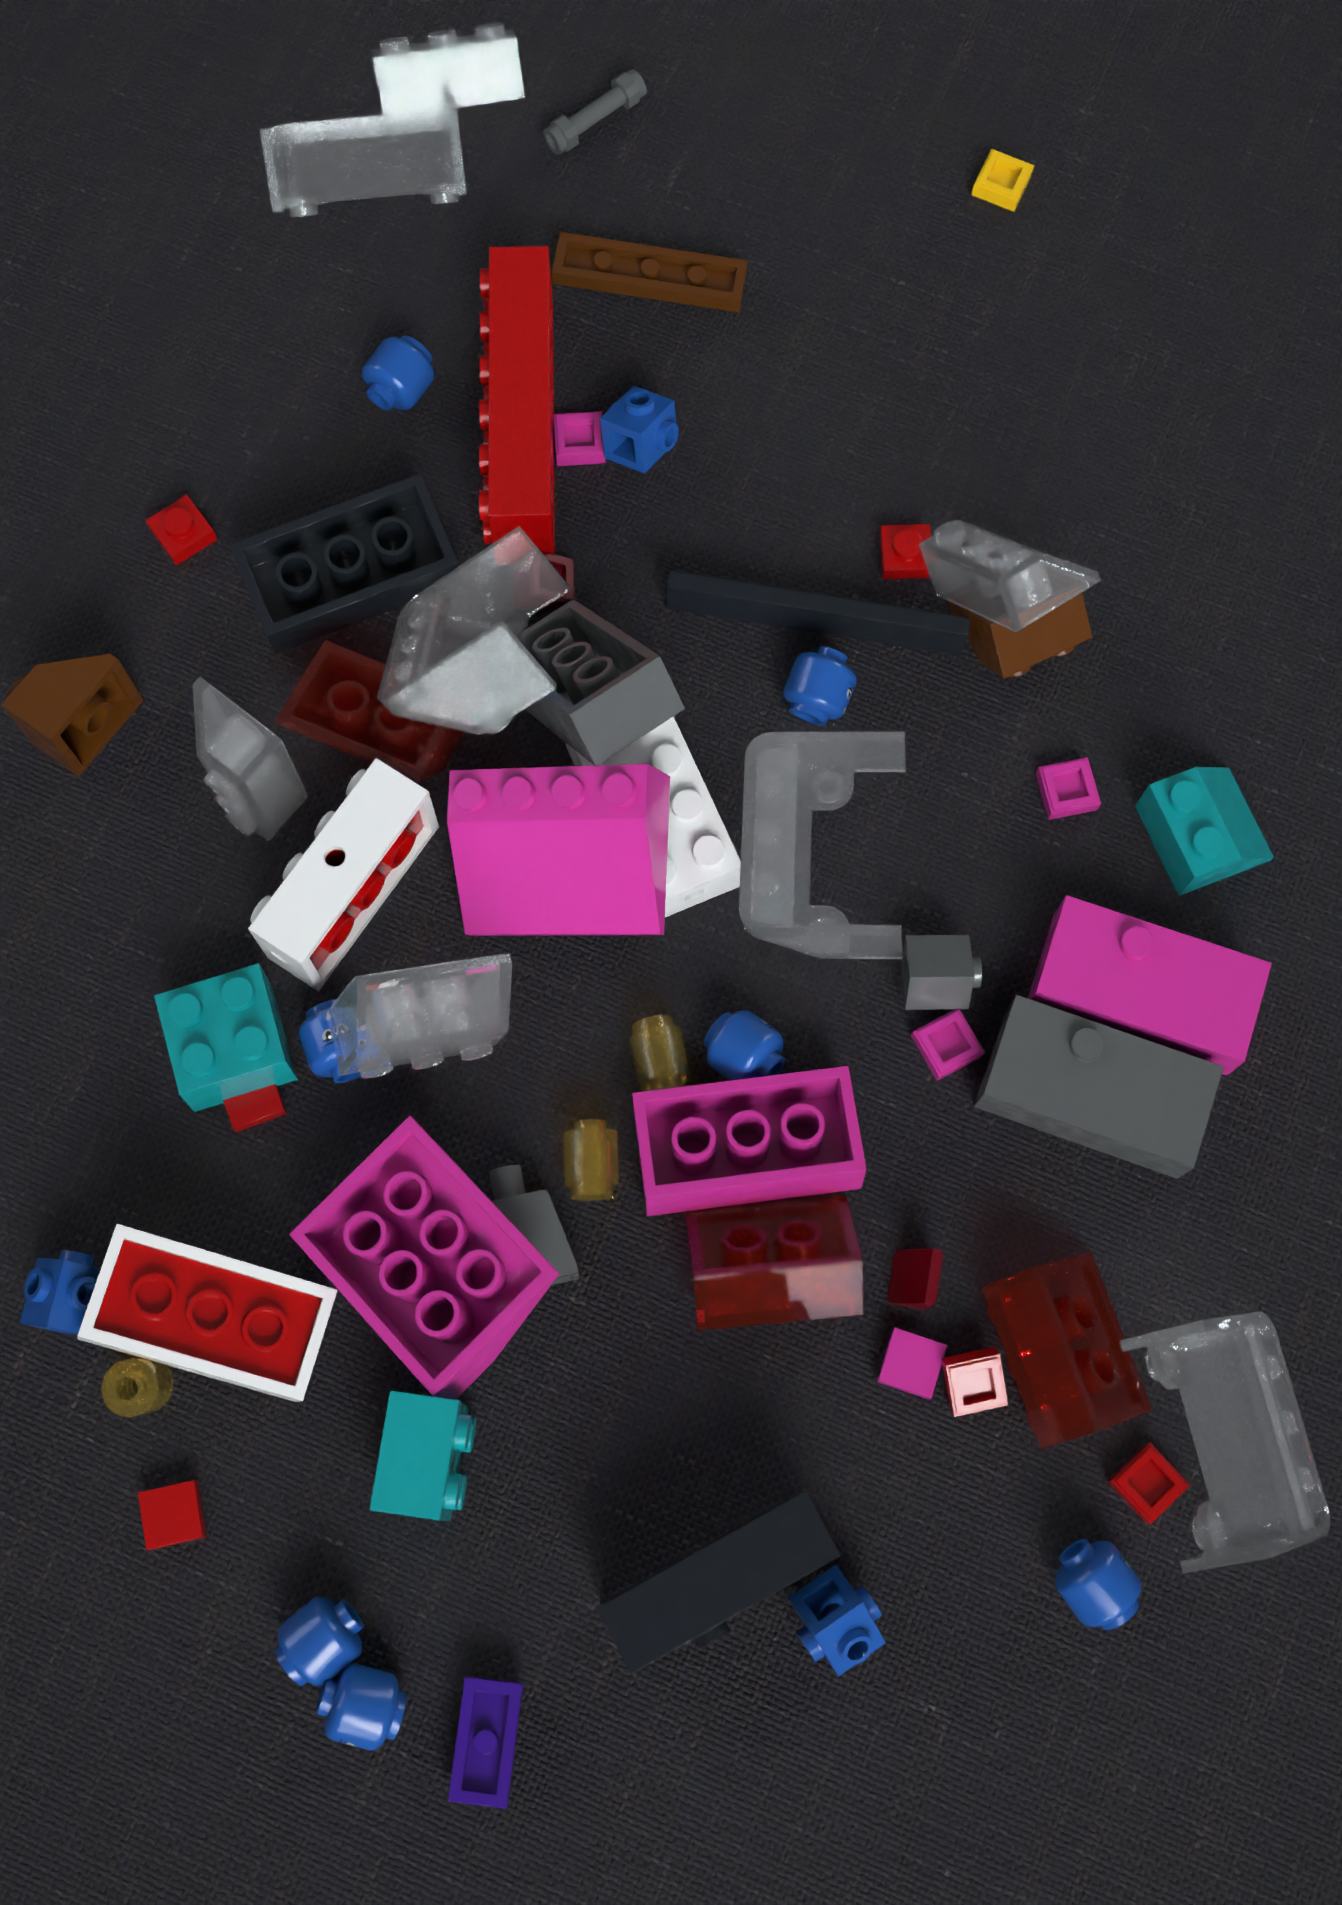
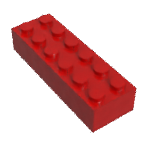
[479,246,555,563]

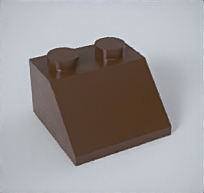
[946,557,1092,678]
[1,654,144,777]

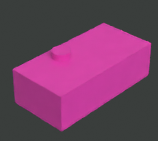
[1028,895,1272,1076]
[632,1066,867,1216]

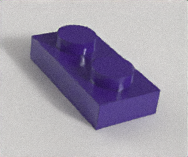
[448,1676,524,1809]

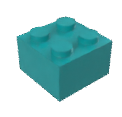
[154,963,298,1112]
[370,1391,476,1521]

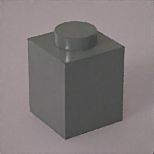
[901,935,982,1010]

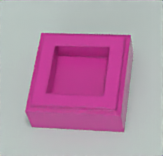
[554,411,606,466]
[1035,757,1101,820]
[911,1009,985,1081]
[876,1327,947,1400]

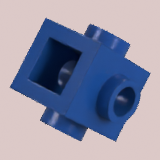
[600,386,679,474]
[20,1250,101,1335]
[788,1565,886,1677]

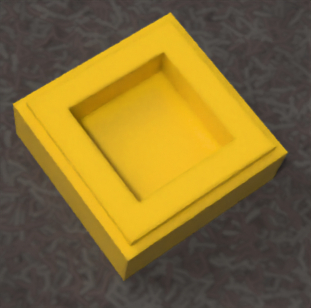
[971,149,1035,212]

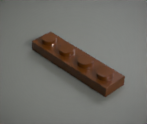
[551,232,748,313]

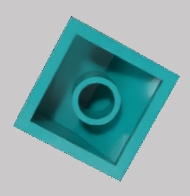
[1135,767,1274,896]

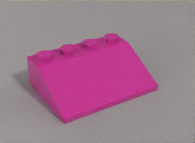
[447,764,670,936]
[289,1116,560,1400]

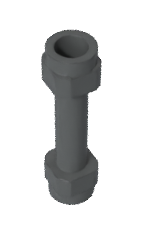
[543,69,647,155]

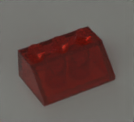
[276,640,466,783]
[685,1195,863,1330]
[981,1252,1152,1449]

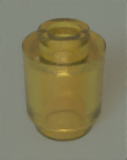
[629,1015,692,1091]
[564,1119,619,1201]
[102,1357,173,1417]

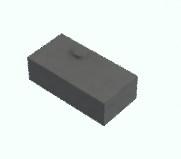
[490,599,685,767]
[974,995,1224,1179]

